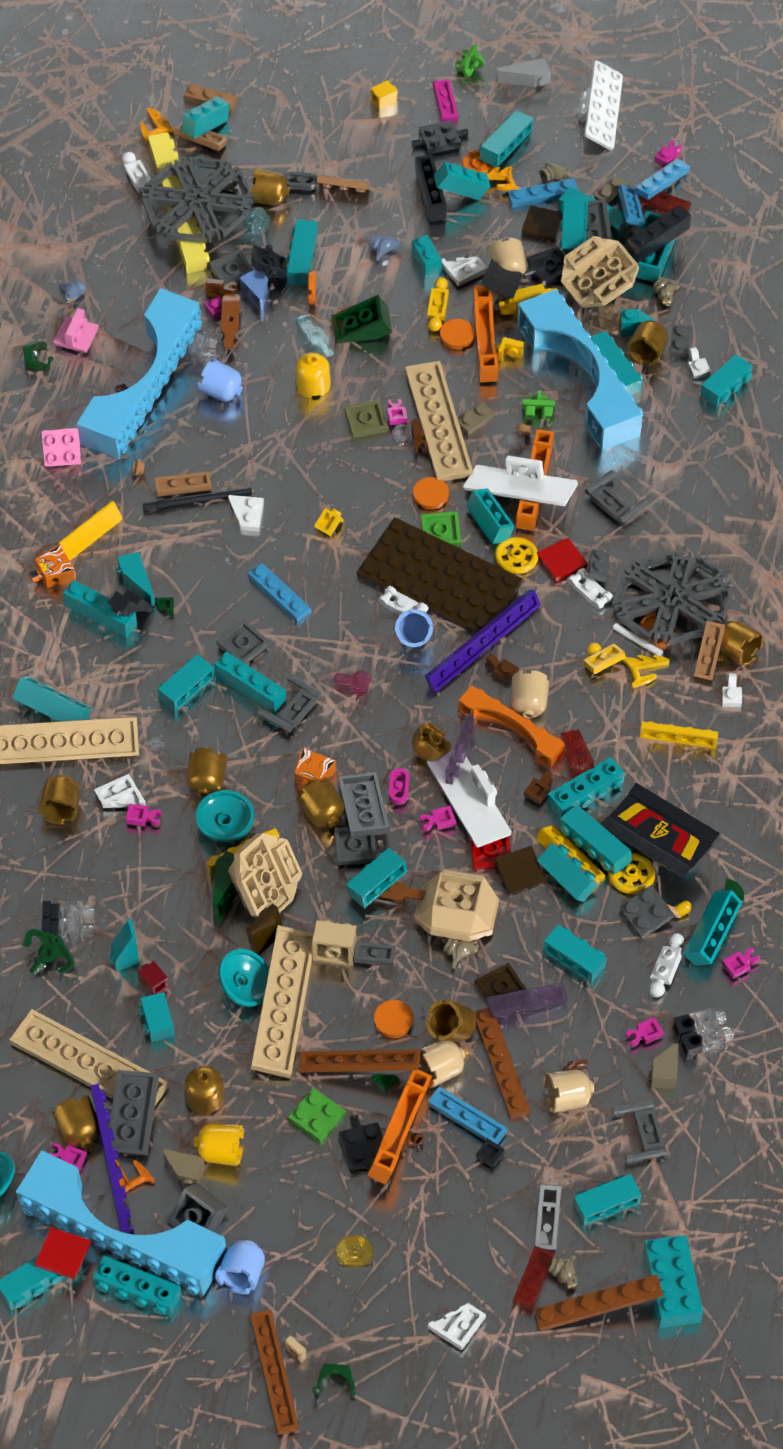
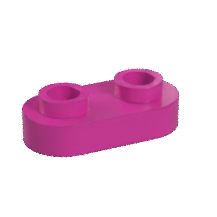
[389,768,409,805]

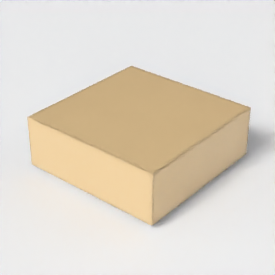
[285,1335,306,1362]

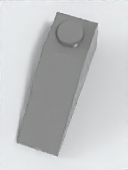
[496,57,551,87]
[535,1184,561,1250]

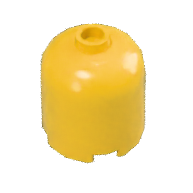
[295,352,331,398]
[194,1124,244,1166]

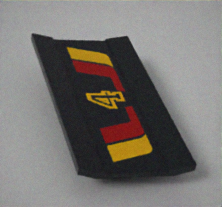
[600,783,721,878]

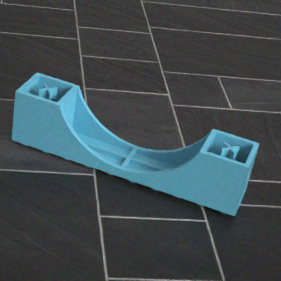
[77,288,202,459]
[517,289,643,452]
[16,1150,227,1296]

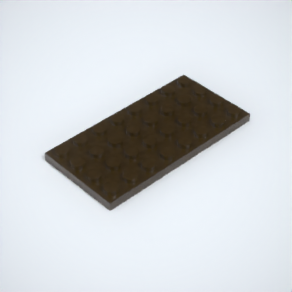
[356,517,523,634]

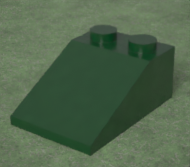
[331,295,392,343]
[212,850,238,925]

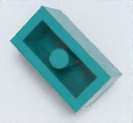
[411,235,442,278]
[138,992,175,1042]

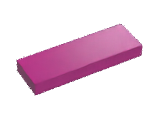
[433,79,458,122]

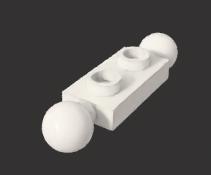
[122,152,151,194]
[649,933,685,998]

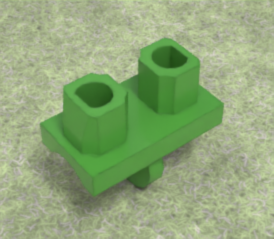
[455,45,485,78]
[522,390,555,419]

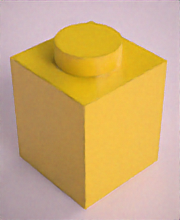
[371,80,398,110]

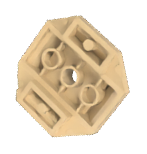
[561,236,639,308]
[228,833,302,918]
[414,870,499,941]

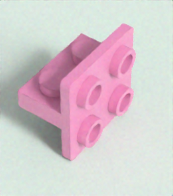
[53,308,99,353]
[42,428,81,466]

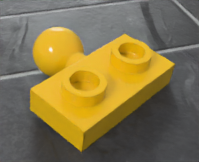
[583,643,626,674]

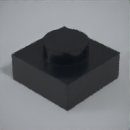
[476,1139,505,1168]

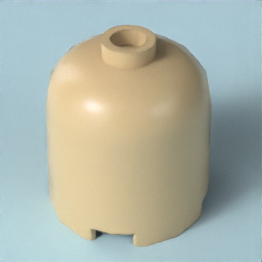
[489,238,526,275]
[511,670,549,719]
[418,1040,465,1088]
[543,1070,594,1113]

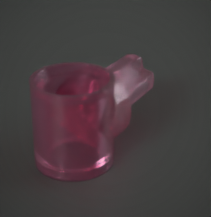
[333,670,372,696]

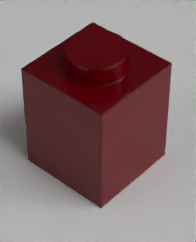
[138,961,169,996]

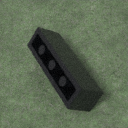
[415,154,447,222]
[627,205,691,263]

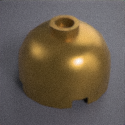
[412,723,450,762]

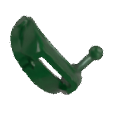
[22,341,54,371]
[312,1364,355,1398]

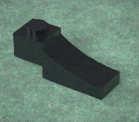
[108,589,154,617]

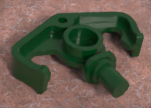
[23,929,75,975]

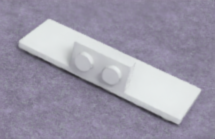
[578,60,623,151]
[463,456,578,506]
[427,749,511,847]

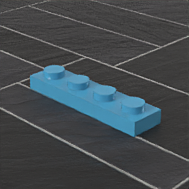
[634,159,690,200]
[508,178,579,208]
[618,184,644,227]
[248,563,311,622]
[428,1086,508,1145]

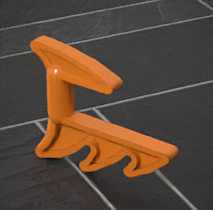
[107,1160,155,1192]

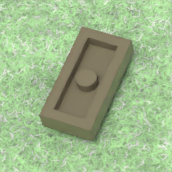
[594,176,629,205]
[458,402,495,436]

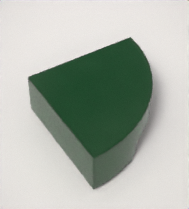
[155,597,174,616]
[725,878,744,901]
[372,1073,400,1094]

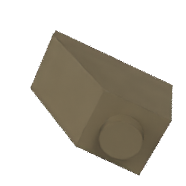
[648,1043,678,1089]
[163,1149,205,1188]

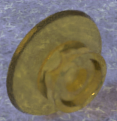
[336,1235,374,1267]

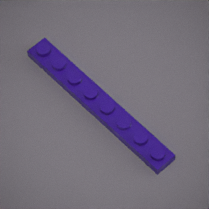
[425,589,541,692]
[91,1083,135,1235]

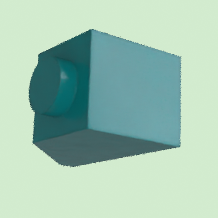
[619,309,655,337]

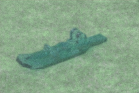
[295,315,335,359]

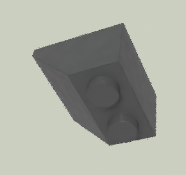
[167,1183,229,1232]

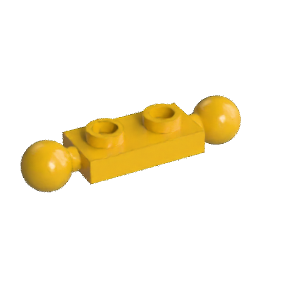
[427,277,449,332]

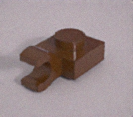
[205,279,237,298]
[411,420,428,453]
[485,653,519,685]
[524,771,553,805]

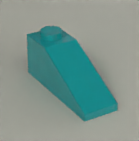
[115,552,155,606]
[108,919,140,972]

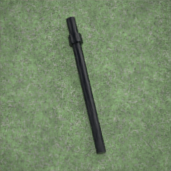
[142,487,252,510]

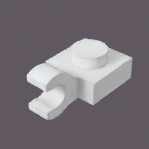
[688,347,711,380]
[722,673,742,708]

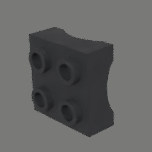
[481,259,523,298]

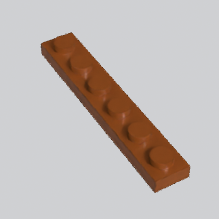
[473,1007,530,1119]
[298,1049,421,1072]
[535,1274,664,1331]
[250,1310,299,1435]

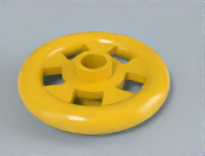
[494,537,539,574]
[608,853,655,894]

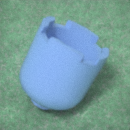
[197,358,243,402]
[395,609,434,647]
[215,1240,265,1295]

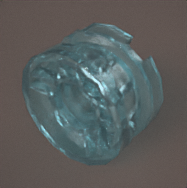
[244,207,271,235]

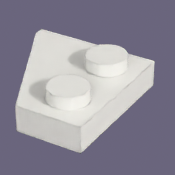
[442,256,488,286]
[228,495,264,532]
[94,774,146,808]
[428,1303,486,1350]

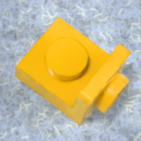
[496,337,524,362]
[314,508,344,537]

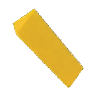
[58,501,122,561]
[536,825,605,883]

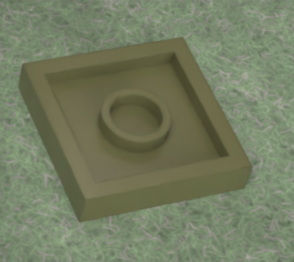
[345,400,388,438]

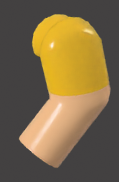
[667,901,691,918]

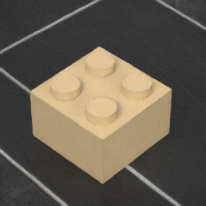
[312,920,356,967]

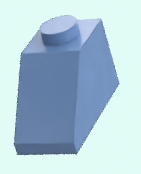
[240,269,268,311]

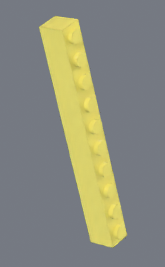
[148,132,210,274]

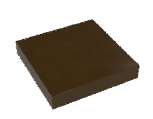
[521,205,563,242]
[495,846,546,896]
[246,903,283,955]
[474,963,529,1014]

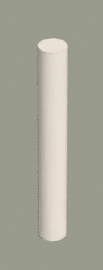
[613,623,663,656]

